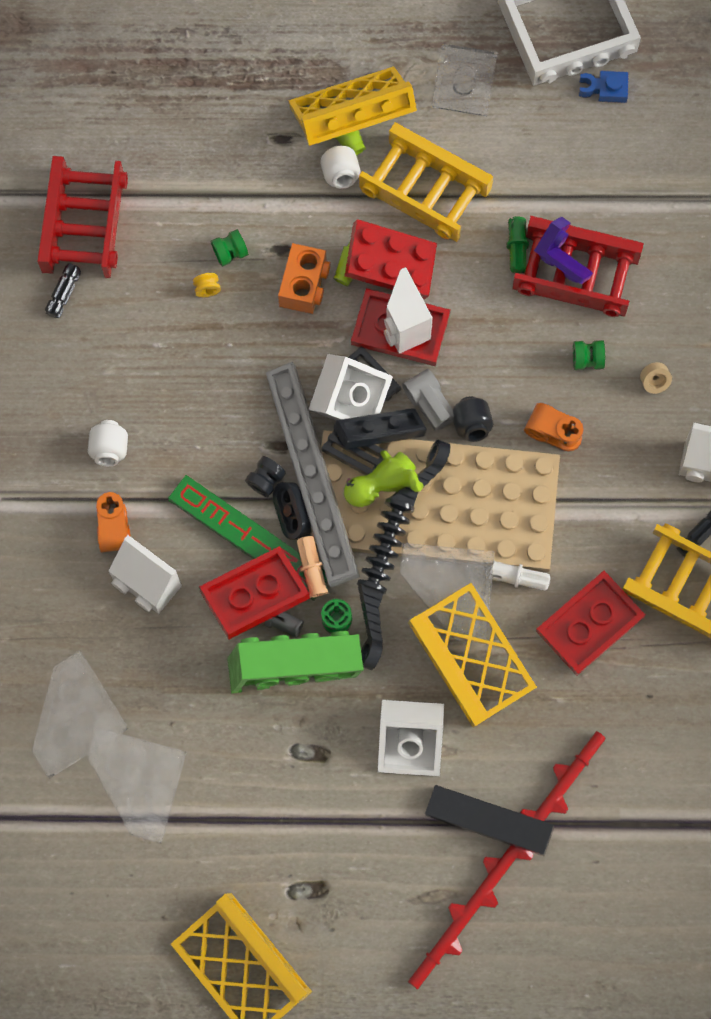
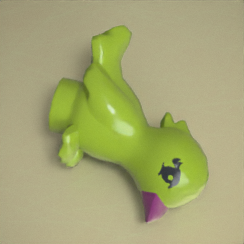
[344,450,424,507]

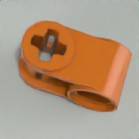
[524,403,584,452]
[96,492,131,553]

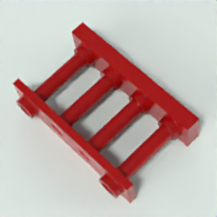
[37,156,128,278]
[512,216,644,317]

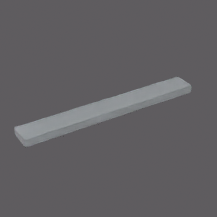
[266,362,360,587]

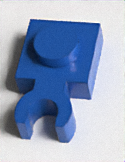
[579,71,628,103]

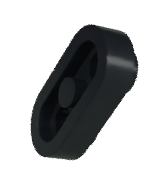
[273,482,311,540]

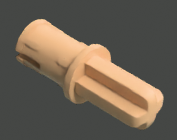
[296,536,328,598]

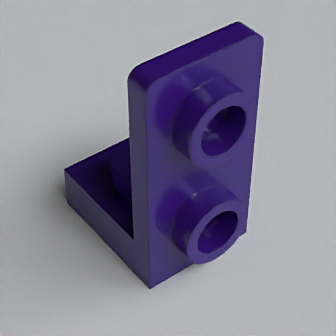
[534,216,593,284]

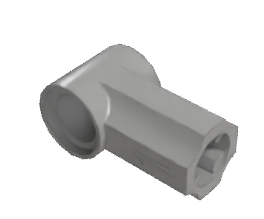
[402,369,454,431]

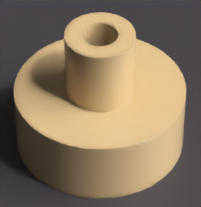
[640,362,672,394]

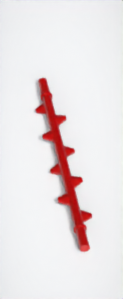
[408,731,606,990]

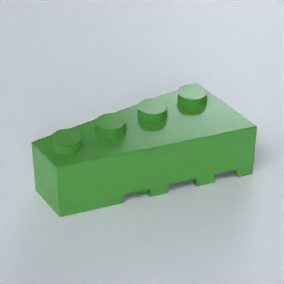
[227,631,364,694]

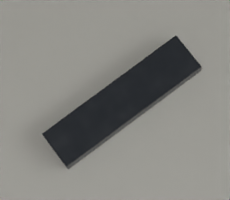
[425,785,554,856]

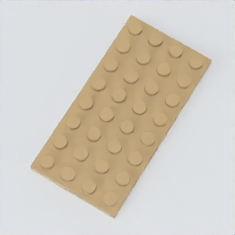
[310,430,560,572]

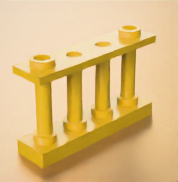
[359,122,493,242]
[622,523,711,639]

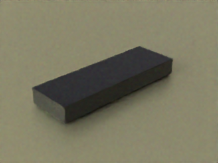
[333,408,427,449]

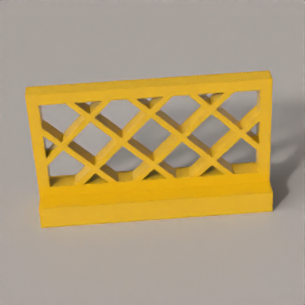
[288,66,417,146]
[408,583,537,727]
[171,893,312,1019]

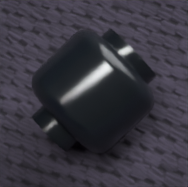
[453,396,494,442]

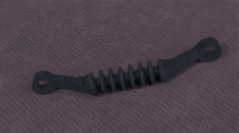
[357,439,451,670]

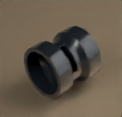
[245,456,286,498]

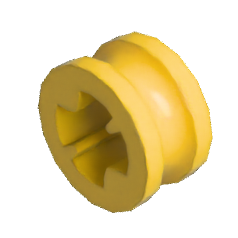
[193,273,221,297]

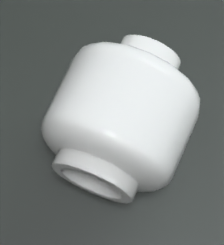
[320,146,360,189]
[88,420,128,467]

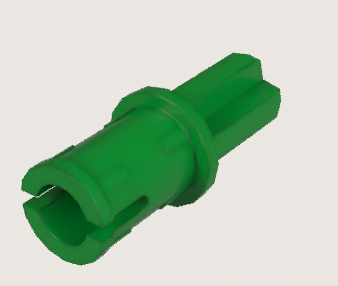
[506,216,529,274]

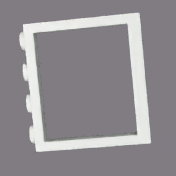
[497,0,641,86]

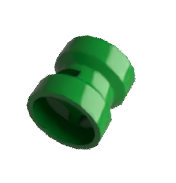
[211,229,249,267]
[573,340,605,370]
[321,599,352,634]

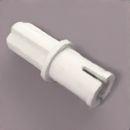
[489,560,550,591]

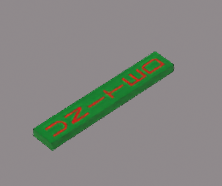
[168,475,328,601]

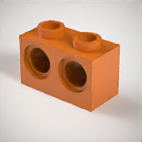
[278,243,331,314]

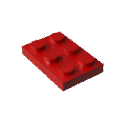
[344,219,437,300]
[351,288,451,367]
[199,546,310,640]
[536,570,646,676]

